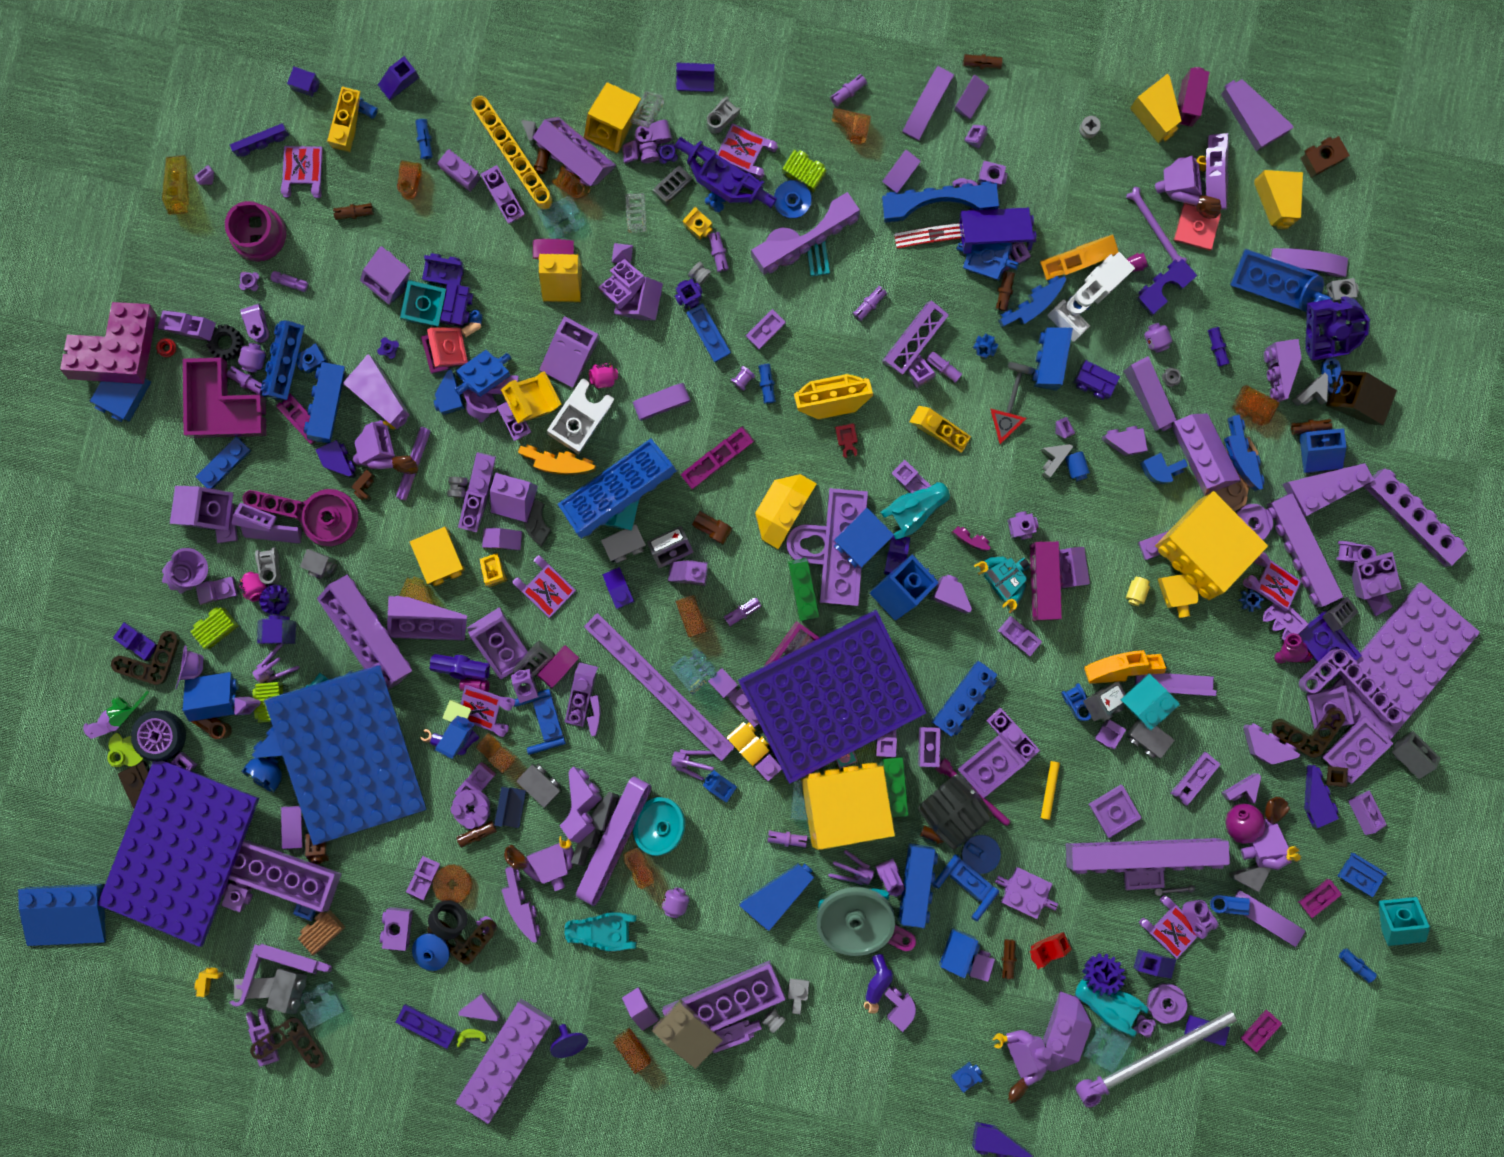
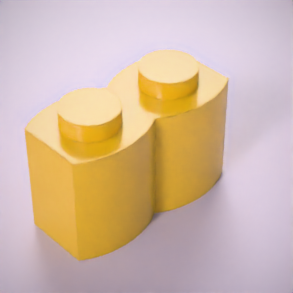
[726,722,769,766]

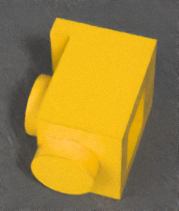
[683,207,713,240]

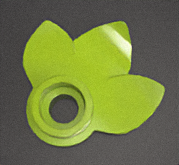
[107,733,144,767]

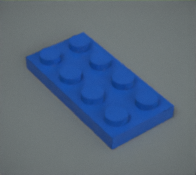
[1230,249,1318,309]

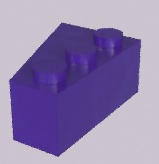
[257,615,296,644]

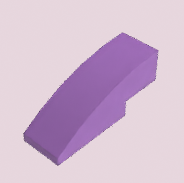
[158,310,216,341]

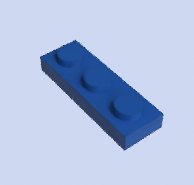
[686,303,731,363]
[196,436,252,489]

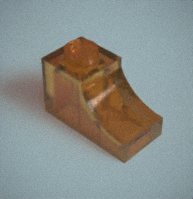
[832,108,871,144]
[476,733,518,773]

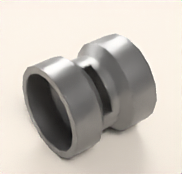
[447,477,468,498]

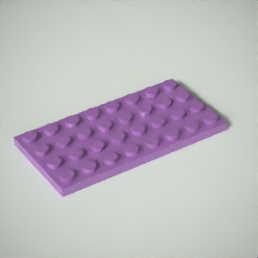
[1331,582,1480,740]

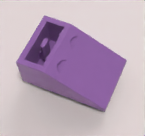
[539,316,600,388]
[1264,339,1301,405]

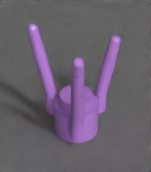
[252,644,300,684]
[671,749,714,780]
[828,850,874,885]

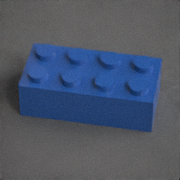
[898,843,938,928]

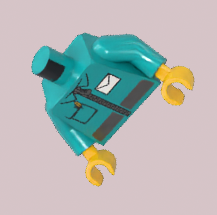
[974,556,1031,613]

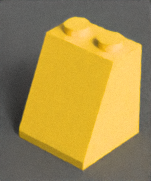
[1130,74,1181,143]
[584,83,641,154]
[1254,170,1303,229]
[539,254,582,302]

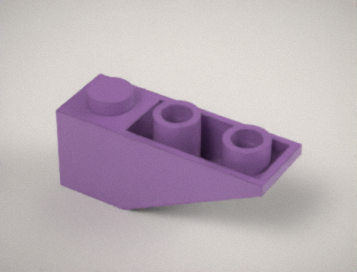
[565,662,598,727]

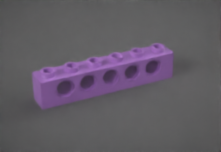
[1363,468,1468,567]

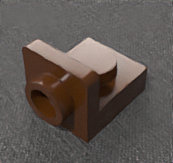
[352,469,375,501]
[305,834,329,864]

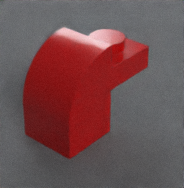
[1030,932,1072,969]

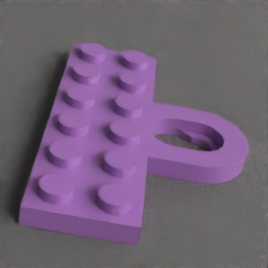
[786,488,868,606]

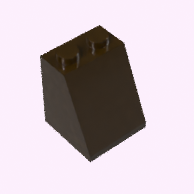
[1326,371,1397,426]

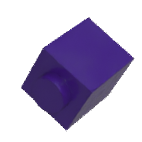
[287,66,320,97]

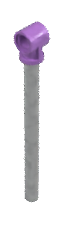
[1076,1010,1237,1108]

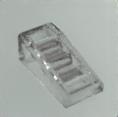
[631,91,664,128]
[625,193,647,233]

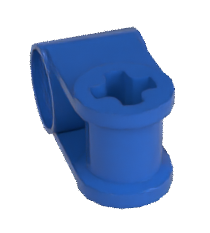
[1061,683,1091,721]

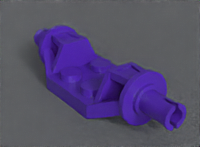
[675,137,777,209]

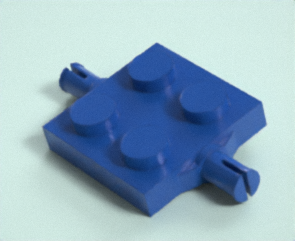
[956,242,1019,281]
[455,350,511,397]

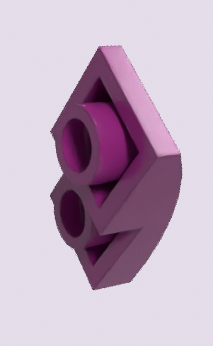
[533,239,574,260]
[951,526,991,552]
[537,645,579,688]

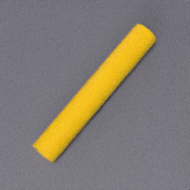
[1041,761,1060,820]

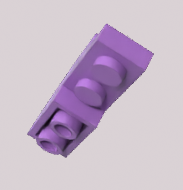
[1206,133,1229,210]
[458,452,496,532]
[502,866,541,943]

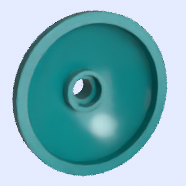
[633,797,685,856]

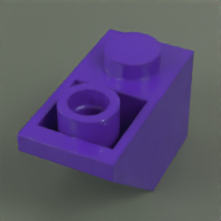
[378,56,419,101]
[316,440,356,478]
[1133,949,1176,978]

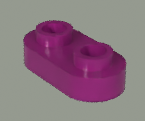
[887,924,916,951]

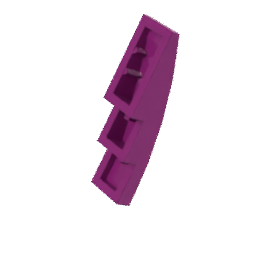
[680,426,755,489]

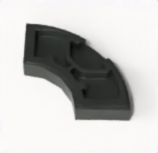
[524,499,552,546]

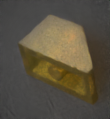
[399,576,436,606]

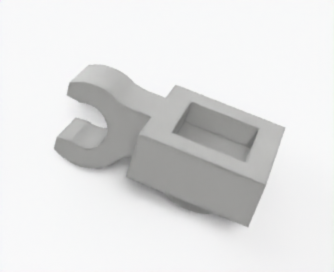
[788,978,809,1014]

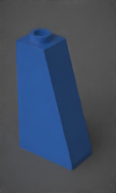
[739,863,814,931]

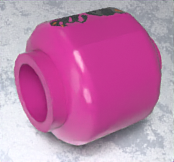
[589,363,618,388]
[239,572,267,602]

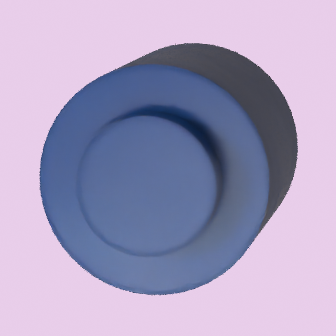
[1065,451,1090,481]

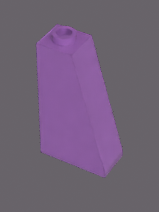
[1221,79,1294,152]
[343,354,410,429]
[1124,356,1176,432]
[668,561,708,586]

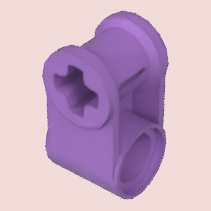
[635,120,672,146]
[240,304,269,343]
[1336,541,1376,563]
[1182,900,1218,939]

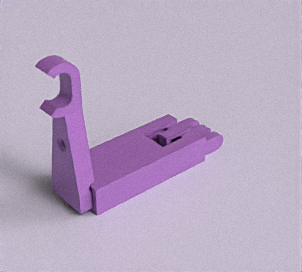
[230,944,332,1006]

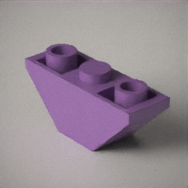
[480,165,525,224]
[986,708,1040,762]
[1243,723,1300,765]

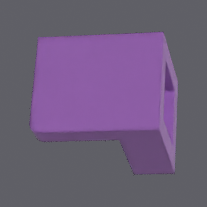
[1095,719,1126,749]

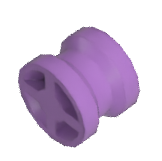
[638,142,660,163]

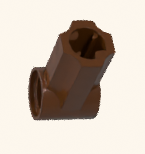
[692,511,733,545]
[191,717,232,739]

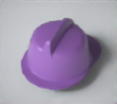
[463,389,497,423]
[175,645,203,690]

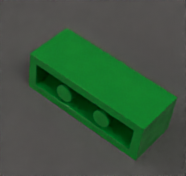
[787,558,819,621]
[882,757,908,817]

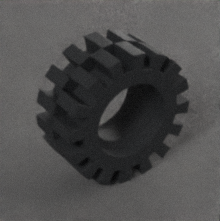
[206,324,244,361]

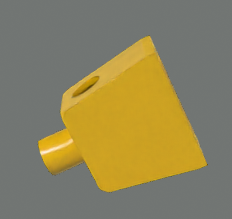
[1158,574,1198,618]

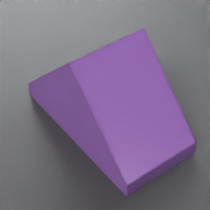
[902,354,936,388]
[482,528,522,550]
[622,987,659,1031]
[458,992,500,1021]

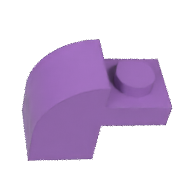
[884,986,915,1032]

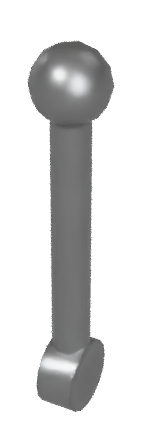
[1154,885,1195,896]

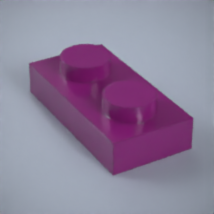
[1298,879,1342,918]
[1241,1010,1282,1053]

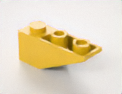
[327,87,361,152]
[910,406,971,453]

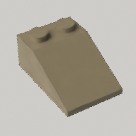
[652,999,723,1069]

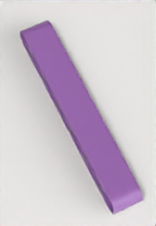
[576,776,651,906]

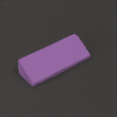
[241,525,302,543]

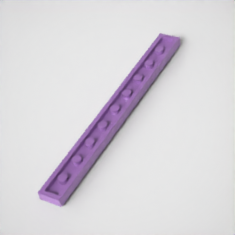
[584,613,735,761]

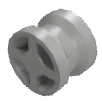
[1079,116,1101,139]
[688,262,712,286]
[761,1008,786,1033]

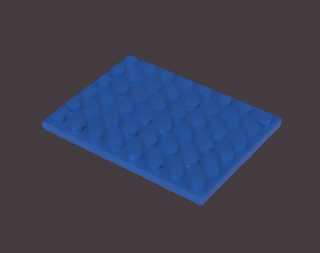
[264,665,426,845]

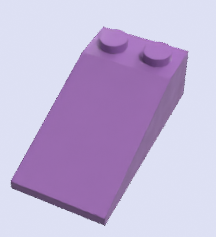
[387,596,467,640]

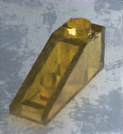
[162,155,189,215]

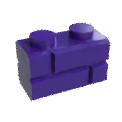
[440,283,474,328]
[1073,360,1120,400]

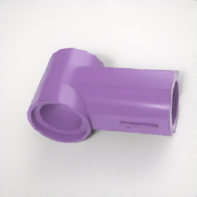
[875,858,905,897]

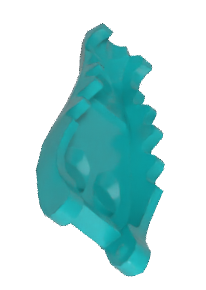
[881,482,950,540]
[564,912,636,951]
[1075,979,1149,1038]

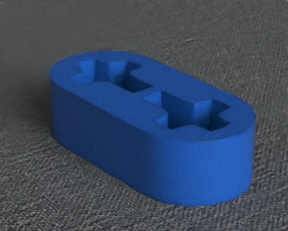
[1321,358,1343,394]

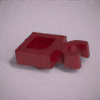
[835,423,858,459]

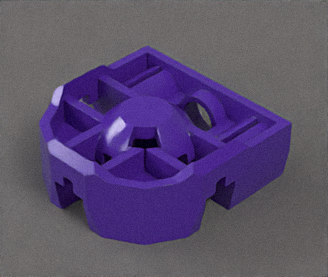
[1305,296,1370,361]

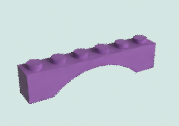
[751,192,860,275]

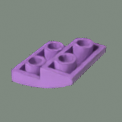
[598,259,645,309]

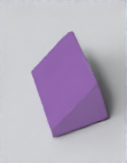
[954,75,989,119]
[1349,790,1387,835]

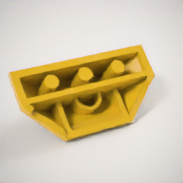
[794,374,873,419]
[755,474,817,549]

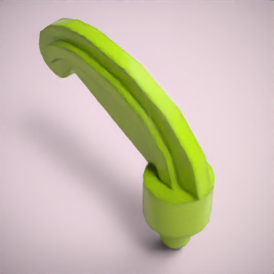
[457,1029,486,1047]

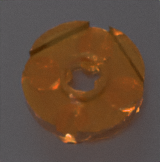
[433,864,472,903]

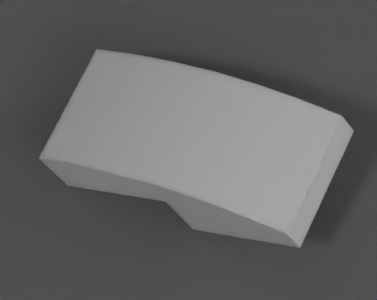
[234,977,275,999]

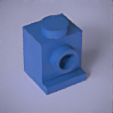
[296,343,328,374]

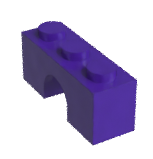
[1137,259,1197,316]

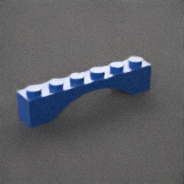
[882,181,999,223]

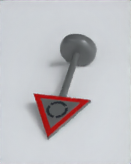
[990,362,1035,444]

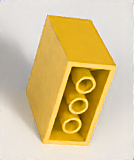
[1155,491,1268,600]
[801,762,895,850]

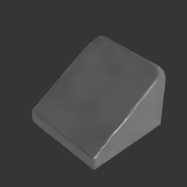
[521,120,538,146]

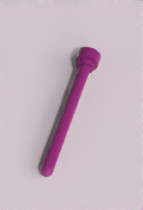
[935,758,1010,826]

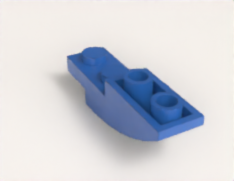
[998,276,1066,327]
[1224,415,1264,491]

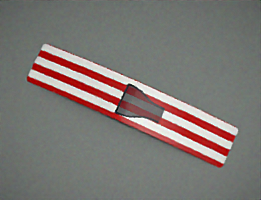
[894,223,961,248]

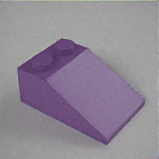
[467,607,528,680]

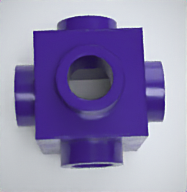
[674,279,703,309]

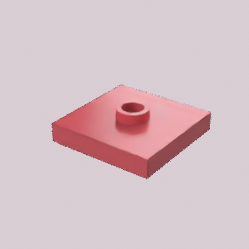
[1174,203,1221,251]
[427,328,468,367]

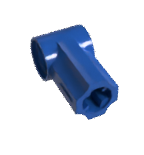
[1210,895,1250,915]

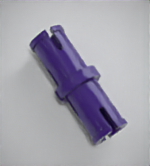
[1207,327,1230,367]

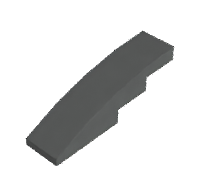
[571,792,619,866]

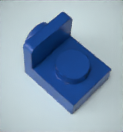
[703,770,737,802]
[951,1062,983,1093]

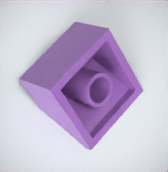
[614,277,663,320]
[490,473,538,523]
[931,574,972,614]

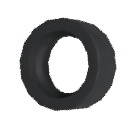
[428,900,468,940]

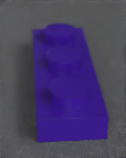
[229,123,290,157]
[395,1004,457,1049]

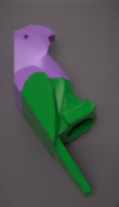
[83,690,149,739]

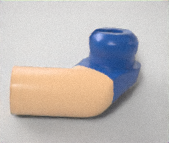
[461,310,482,337]

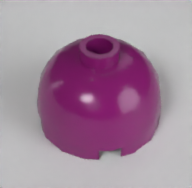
[1225,804,1266,844]

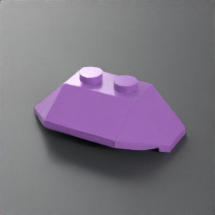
[1043,991,1092,1072]

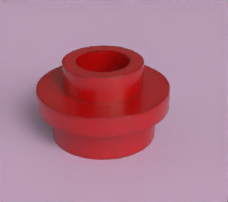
[156,338,176,357]

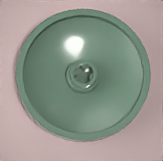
[817,887,895,956]

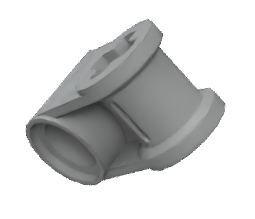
[707,96,741,134]
[255,547,281,586]

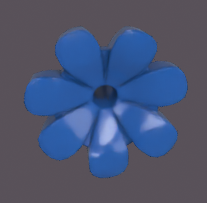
[705,192,726,212]

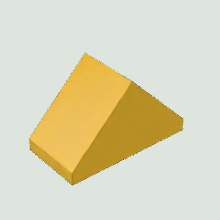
[479,553,507,587]

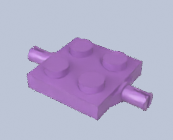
[995,867,1058,919]

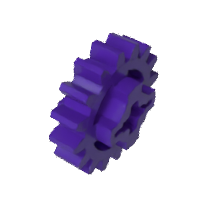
[1082,953,1126,996]

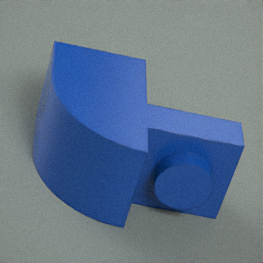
[1140,453,1188,484]

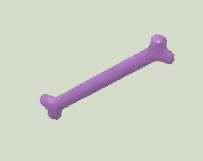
[1126,187,1187,262]

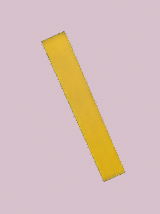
[471,96,553,209]

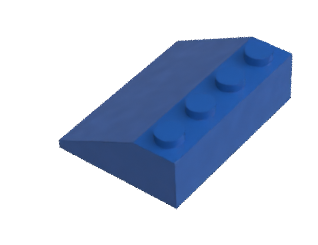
[18,884,106,946]

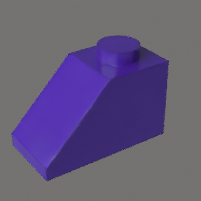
[602,567,635,610]

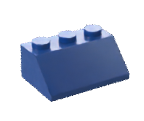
[1032,328,1073,391]

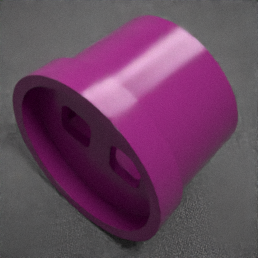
[225,201,286,262]

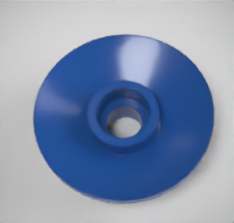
[774,180,811,218]
[412,933,450,971]

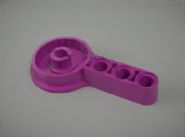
[243,489,359,546]

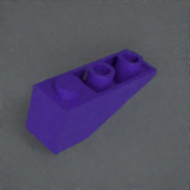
[1304,765,1339,828]
[972,1122,1033,1157]

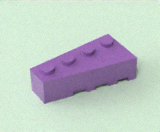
[1282,463,1374,517]

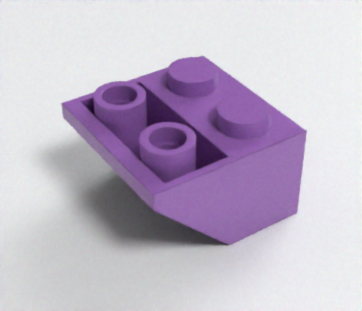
[360,246,411,304]
[1352,552,1401,600]

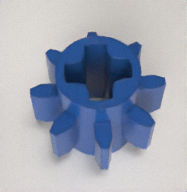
[973,333,999,359]
[1238,588,1264,612]

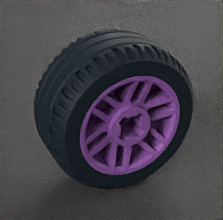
[131,710,186,762]

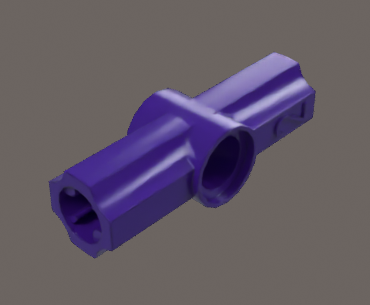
[430,654,490,681]

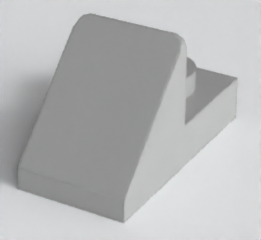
[1292,373,1328,406]
[1041,444,1073,479]

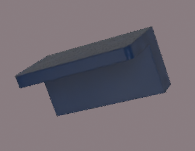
[494,786,526,828]

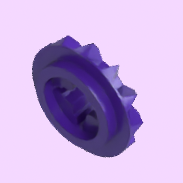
[259,585,290,615]

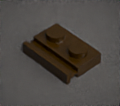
[118,761,149,809]

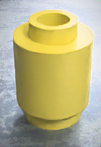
[1126,577,1150,606]

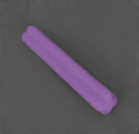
[396,427,430,500]

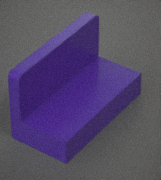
[676,63,715,92]

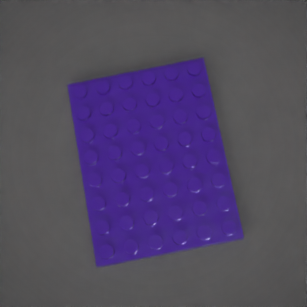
[738,610,926,784]
[98,761,260,947]

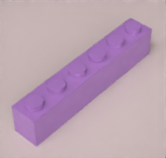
[1267,493,1343,607]

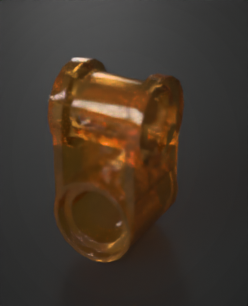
[397,160,422,200]
[552,165,590,198]

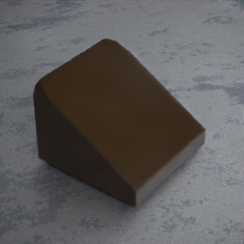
[1326,766,1348,787]

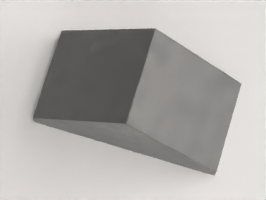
[1229,865,1271,892]

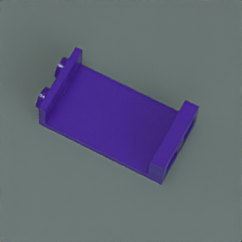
[959,208,1036,254]

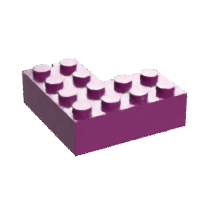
[60,302,157,384]
[183,358,267,438]

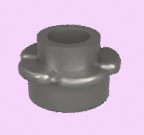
[1162,368,1181,387]

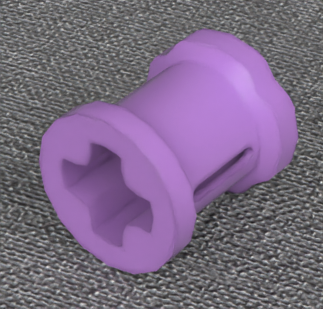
[731,366,756,391]

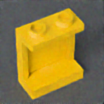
[501,372,561,424]
[409,527,465,586]

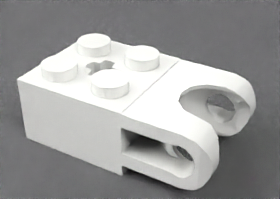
[1067,252,1135,316]
[547,379,614,455]

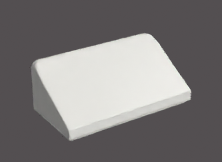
[1048,299,1090,342]

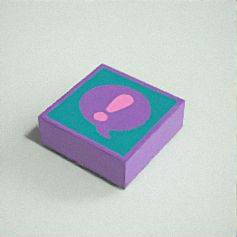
[836,751,857,769]

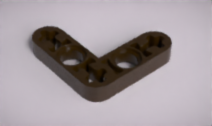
[111,631,180,685]
[1271,707,1345,758]
[427,919,497,964]
[250,1017,324,1068]

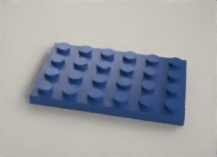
[558,439,677,539]

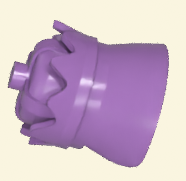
[162,548,208,594]

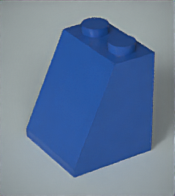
[870,554,939,621]

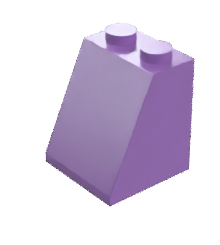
[170,486,233,531]

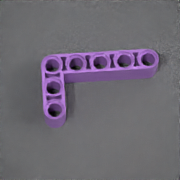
[1299,649,1403,724]

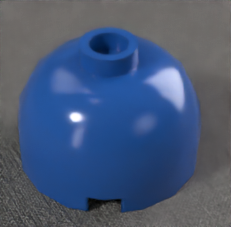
[242,757,282,793]

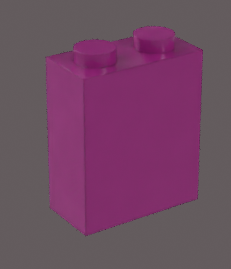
[1177,67,1210,127]

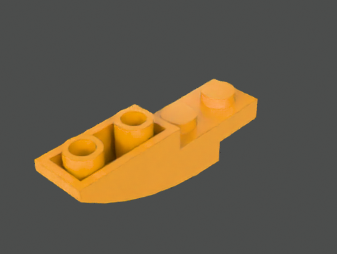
[1040,234,1119,280]
[518,444,596,475]
[1084,650,1166,684]

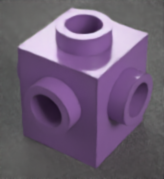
[1007,511,1038,540]
[221,881,253,912]

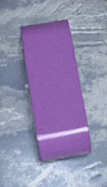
[633,383,691,420]

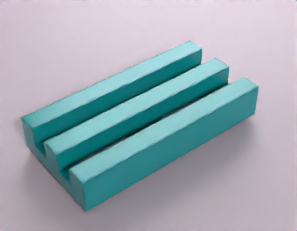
[807,241,830,277]

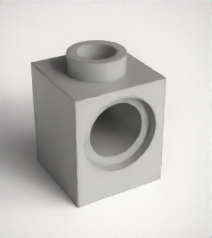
[1326,278,1359,303]

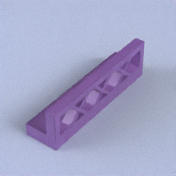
[882,300,949,375]
[1135,673,1217,696]

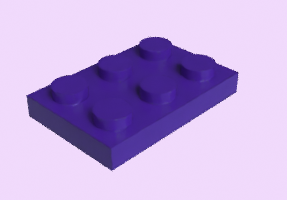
[1299,610,1362,679]

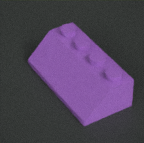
[532,117,616,186]
[1172,413,1241,495]

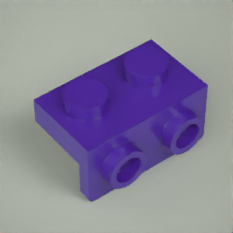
[422,253,465,286]

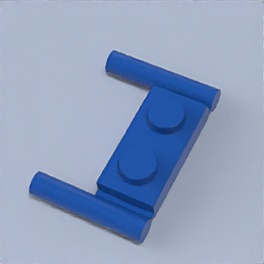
[514,689,566,755]
[932,854,999,922]

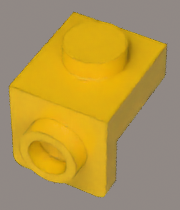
[194,967,223,997]

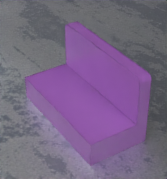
[1059,547,1090,588]

